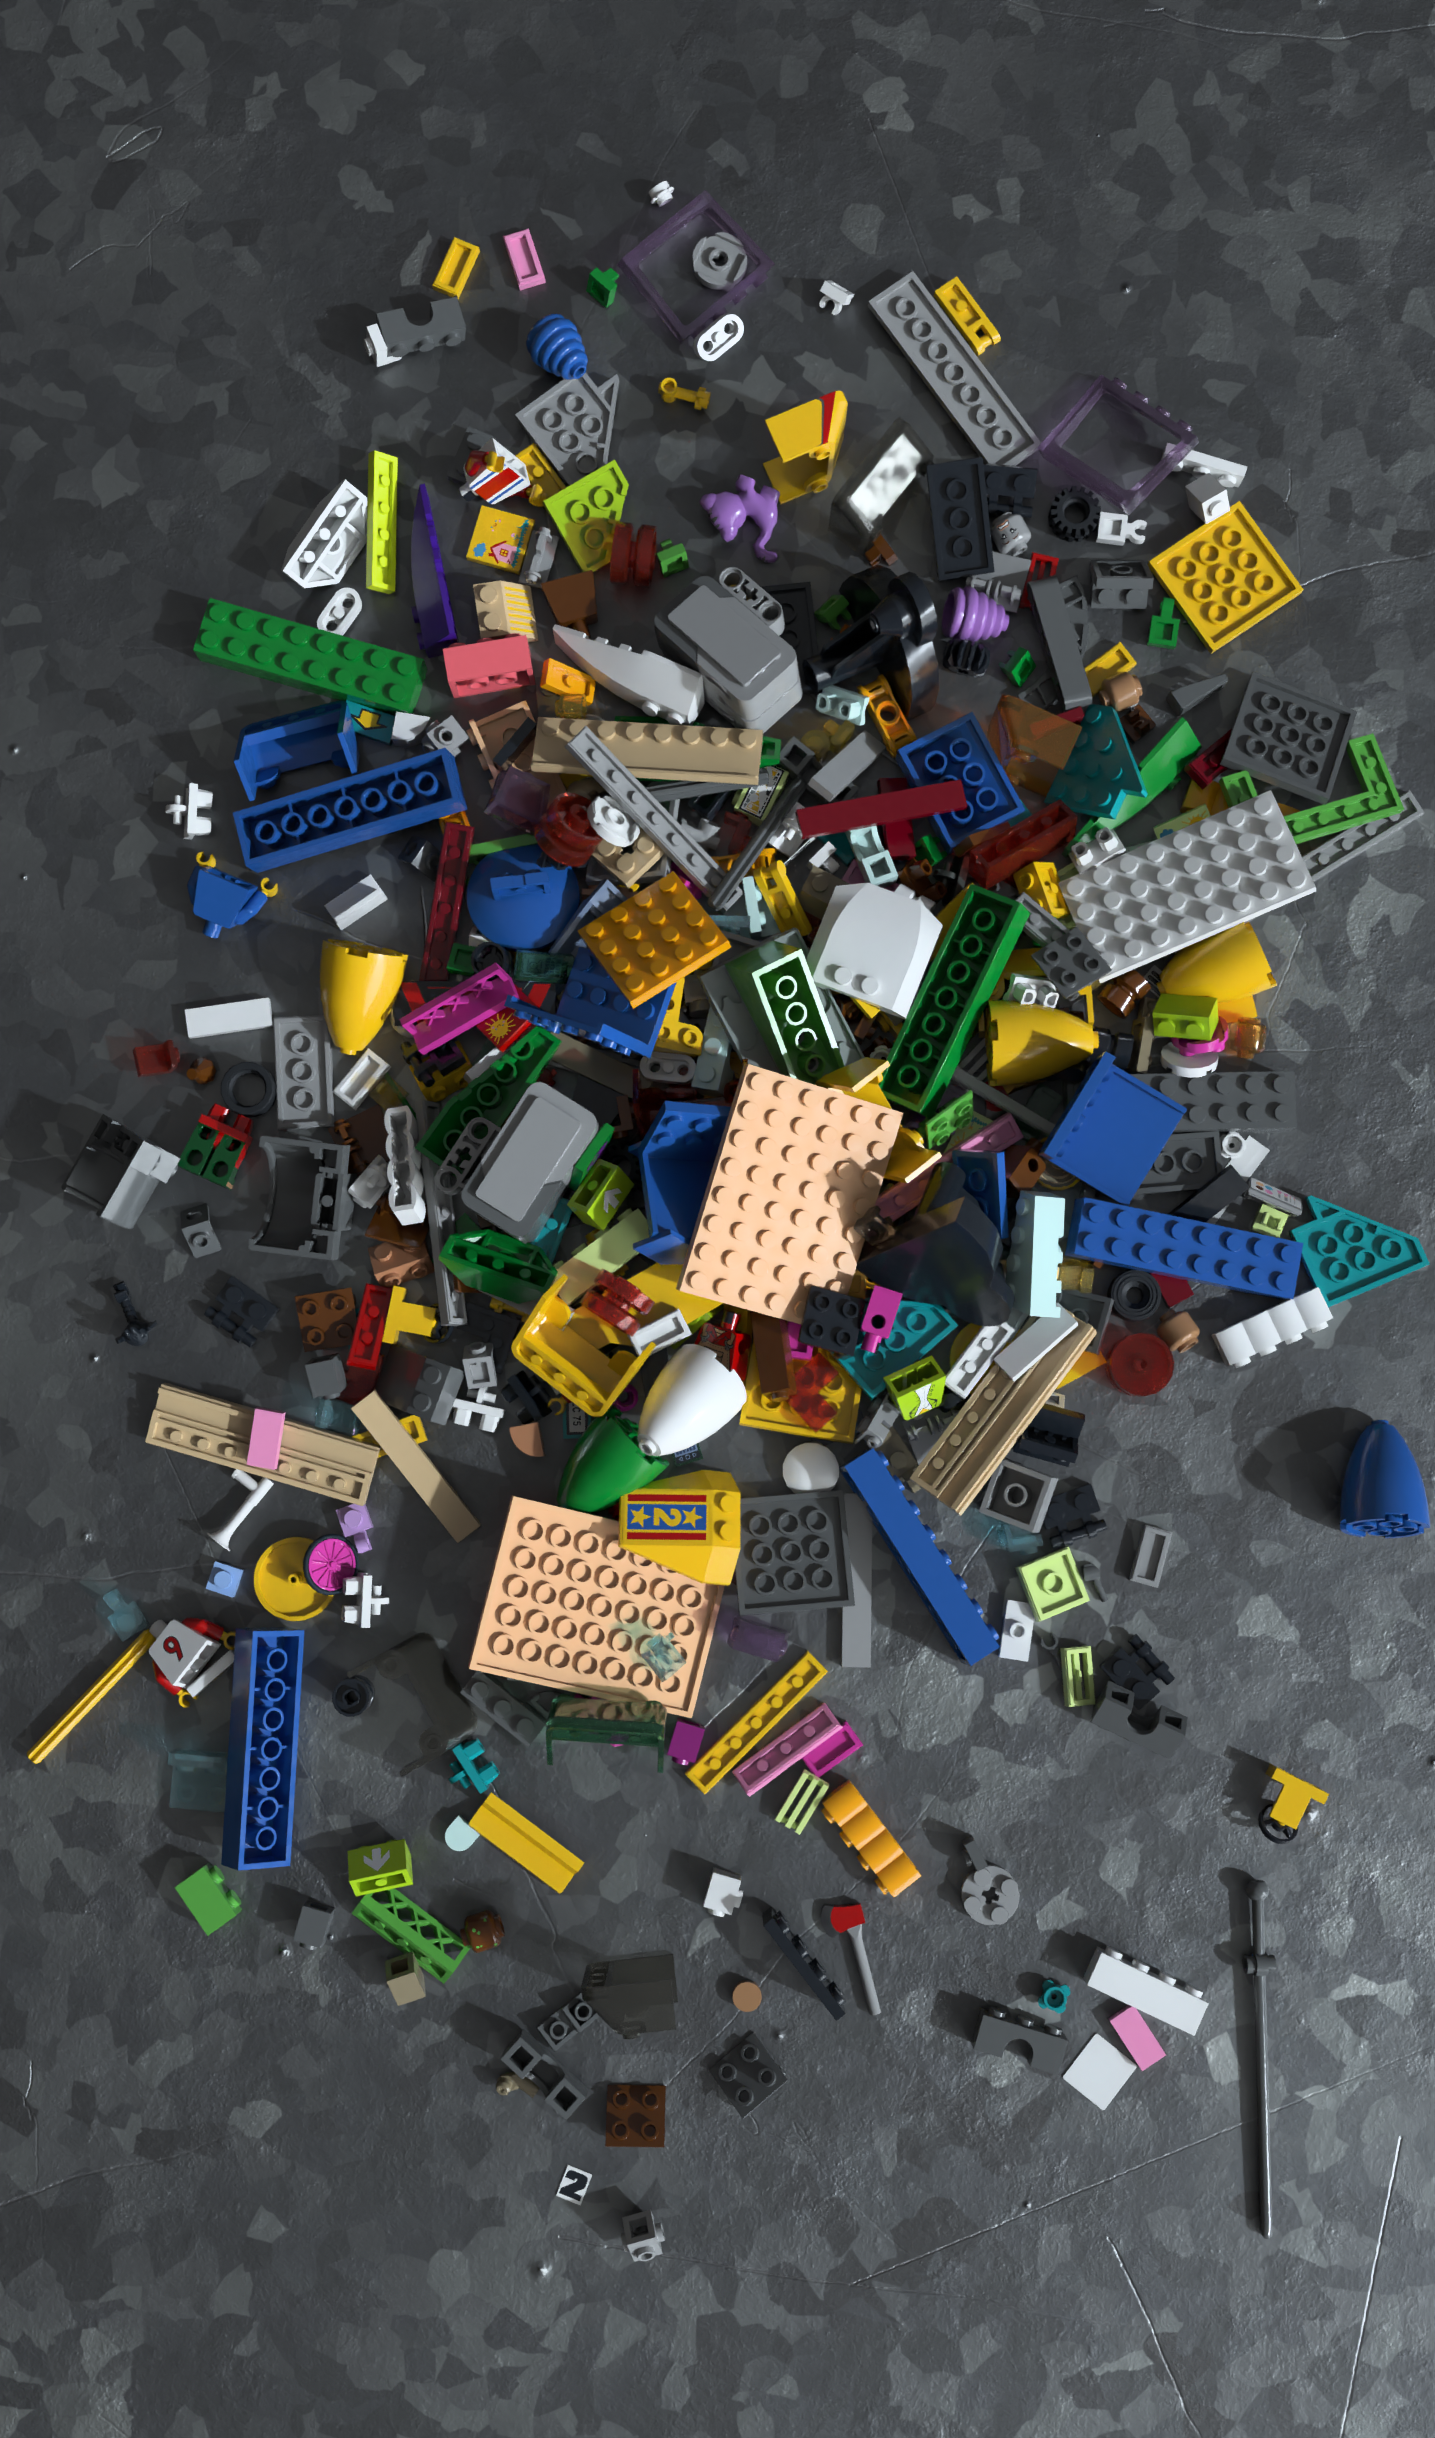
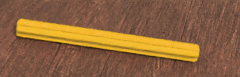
[27,1629,156,1764]

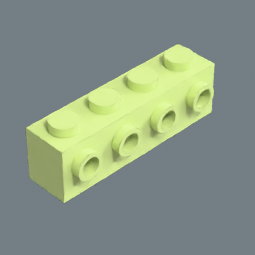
[553,1208,649,1306]

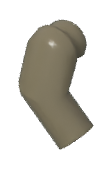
[496,2071,540,2098]

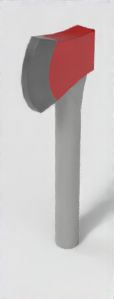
[821,1902,881,2016]

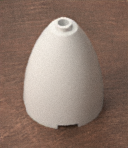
[637,1344,747,1456]

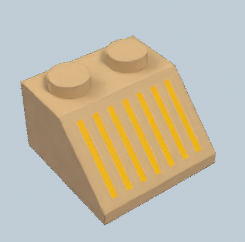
[473,580,539,643]

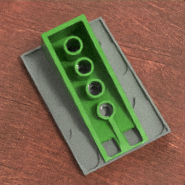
[696,927,865,1085]

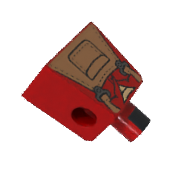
[694,1310,751,1381]

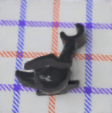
[113,1281,157,1346]

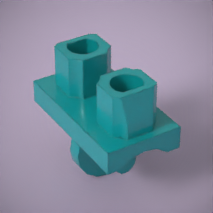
[448,1738,500,1794]

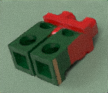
[178,1103,254,1191]

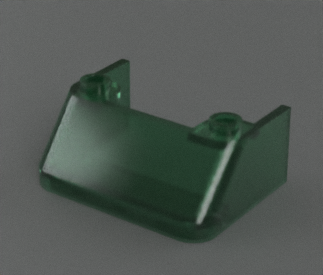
[546,1695,667,1773]

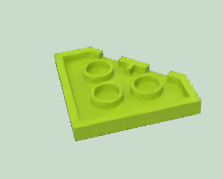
[542,460,629,572]

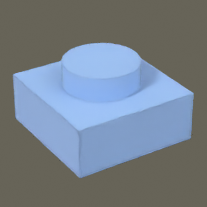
[205,1561,244,1598]

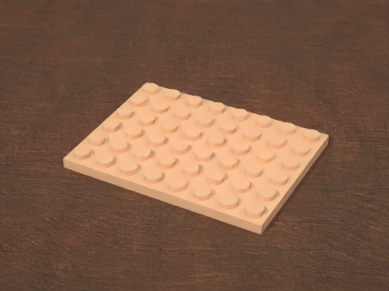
[676,1063,903,1324]
[468,1495,725,1718]

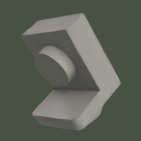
[463,1342,497,1389]

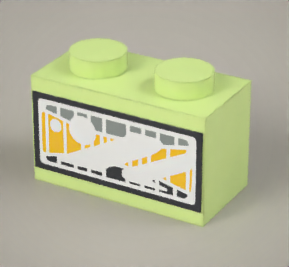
[732,765,789,827]

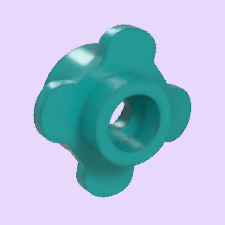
[1038,1979,1070,2014]

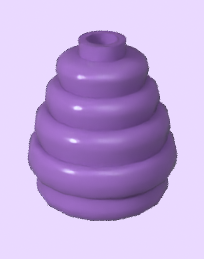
[941,586,1009,641]

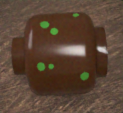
[460,1910,505,1953]

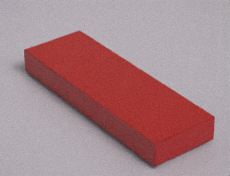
[347,1283,393,1370]

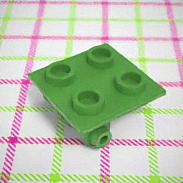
[916,1090,973,1150]

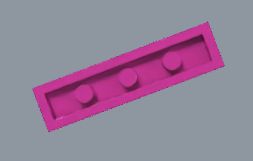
[399,963,520,1055]

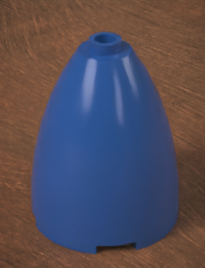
[1340,1420,1430,1538]

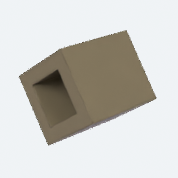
[385,1951,426,2006]

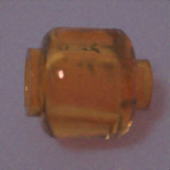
[1228,1017,1267,1059]

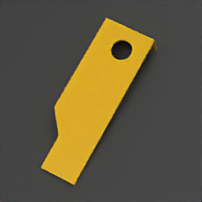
[567,1263,723,1350]

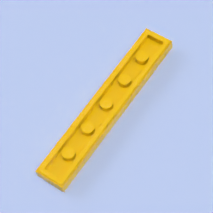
[685,1650,828,1794]

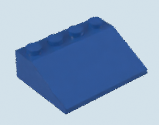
[895,712,1025,856]

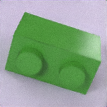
[175,1862,242,1936]

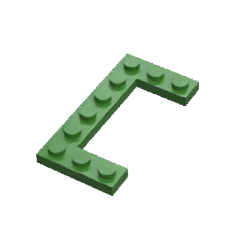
[1218,733,1404,844]

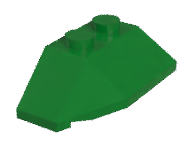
[439,1229,558,1304]

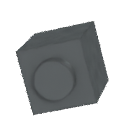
[305,1353,348,1400]
[293,1900,335,1950]

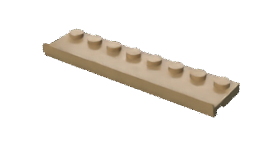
[531,717,763,785]
[910,1307,1097,1516]
[145,1383,381,1506]

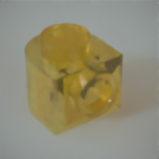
[555,694,587,720]

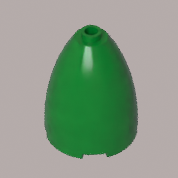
[556,1405,669,1515]

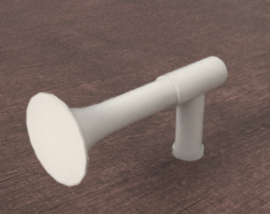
[207,1469,274,1551]

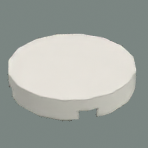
[587,796,640,847]
[1160,1042,1218,1078]

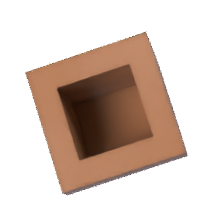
[509,1422,546,1457]

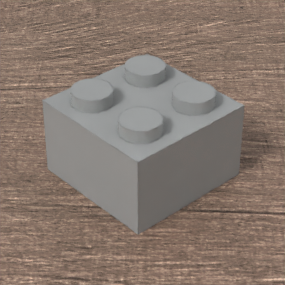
[979,1459,1058,1533]

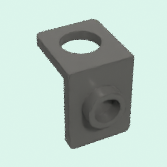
[398,836,441,883]
[180,1203,221,1258]

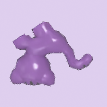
[700,474,780,563]

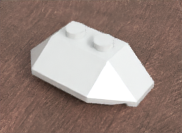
[281,479,367,588]

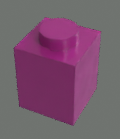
[667,1718,705,1765]

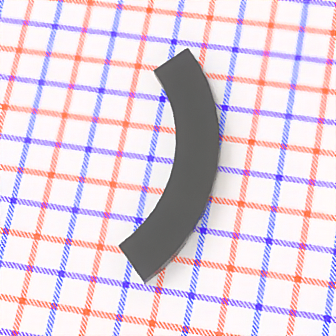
[1015,575,1089,722]

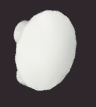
[783,1441,839,1494]

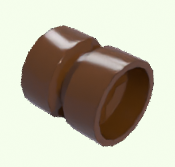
[1097,969,1151,1019]

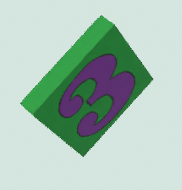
[569,1123,614,1192]

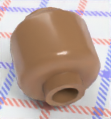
[1098,671,1142,713]
[1157,1309,1200,1353]

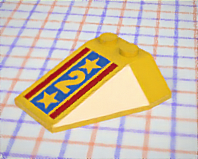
[618,1470,740,1586]

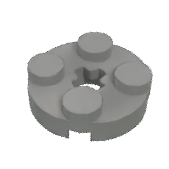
[692,232,747,291]
[960,1864,1020,1925]

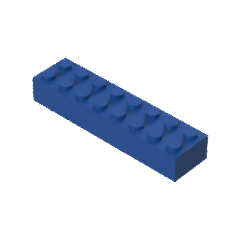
[233,748,468,873]
[1065,1197,1303,1300]
[839,1448,1000,1666]
[221,1627,305,1871]

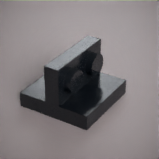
[1013,1403,1085,1467]

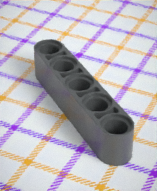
[1027,575,1092,712]

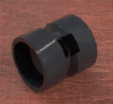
[471,942,517,981]
[1089,1026,1134,1071]
[332,1675,375,1717]

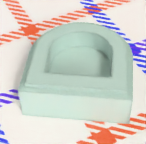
[445,1814,480,1851]

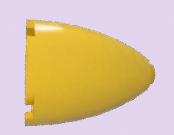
[1156,921,1277,1003]
[320,939,408,1055]
[985,1000,1099,1086]

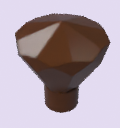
[187,1057,216,1085]

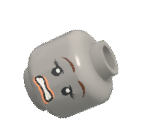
[990,512,1031,556]

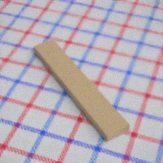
[351,1390,481,1543]

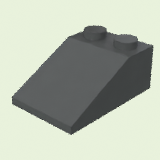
[374,1344,465,1425]

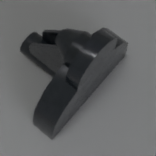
[802,565,939,721]
[856,1162,1015,1327]

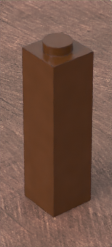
[750,1310,797,1402]

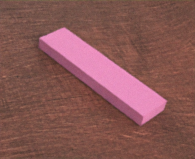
[732,1703,843,1797]

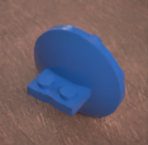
[467,844,580,952]

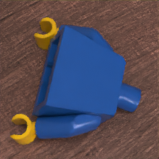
[187,852,278,938]

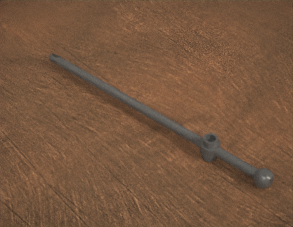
[1242,1880,1276,2239]

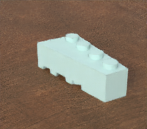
[1005,1190,1065,1318]

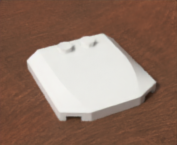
[806,883,943,1020]

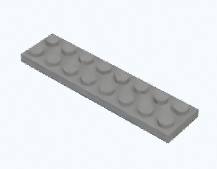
[868,271,1042,466]

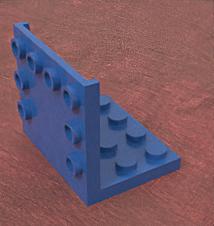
[504,947,676,1058]
[1038,1051,1187,1206]
[638,1101,731,1240]

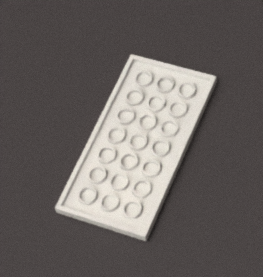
[1059,790,1316,983]

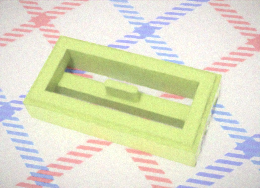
[1060,1645,1095,1707]
[775,1769,829,1835]

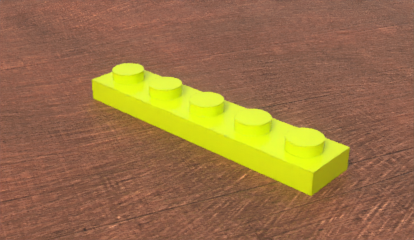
[366,450,398,594]

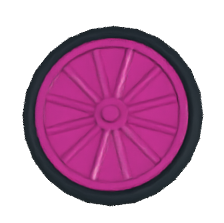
[303,1534,359,1595]

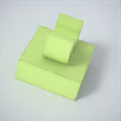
[1249,1204,1289,1238]

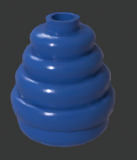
[526,314,588,380]

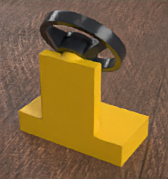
[382,1286,454,1345]
[1258,1763,1329,1844]

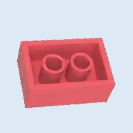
[443,633,536,698]

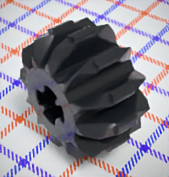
[942,638,990,678]

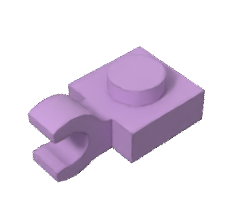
[336,1504,373,1553]

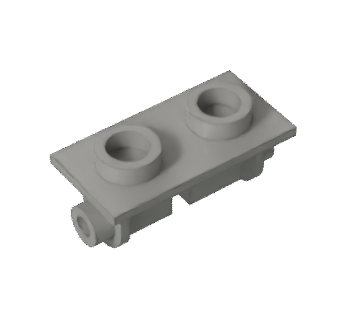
[518,527,559,589]
[854,1392,899,1449]

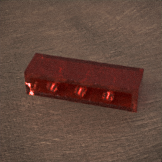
[968,799,1078,889]

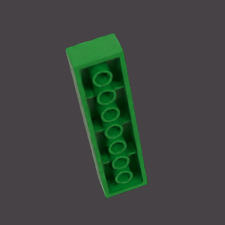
[193,598,428,716]
[878,884,1030,1120]

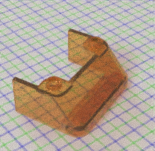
[987,695,1082,798]

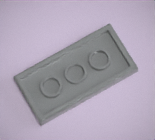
[273,1015,335,1131]

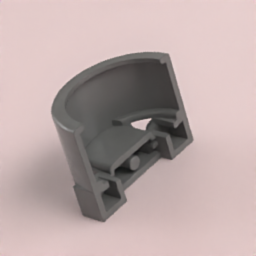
[61,1114,181,1229]
[248,1136,357,1260]

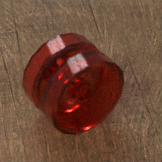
[610,521,657,588]
[535,792,603,867]
[580,1269,655,1337]
[1105,1333,1174,1397]

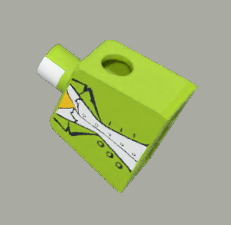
[883,1355,946,1420]

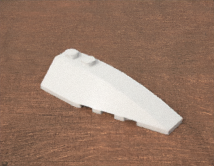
[552,624,705,726]

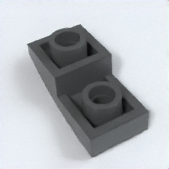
[536,1990,603,2052]

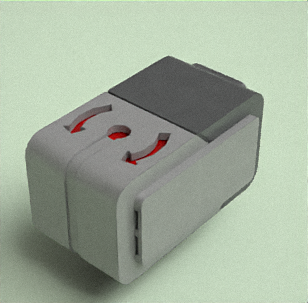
[654,567,802,734]
[435,1082,600,1245]

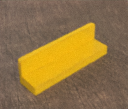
[468,1792,584,1894]

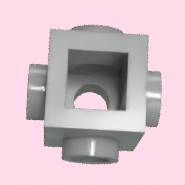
[421,715,469,758]
[621,2209,665,2262]

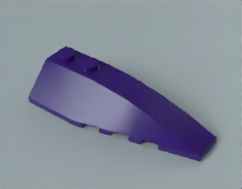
[411,484,459,658]

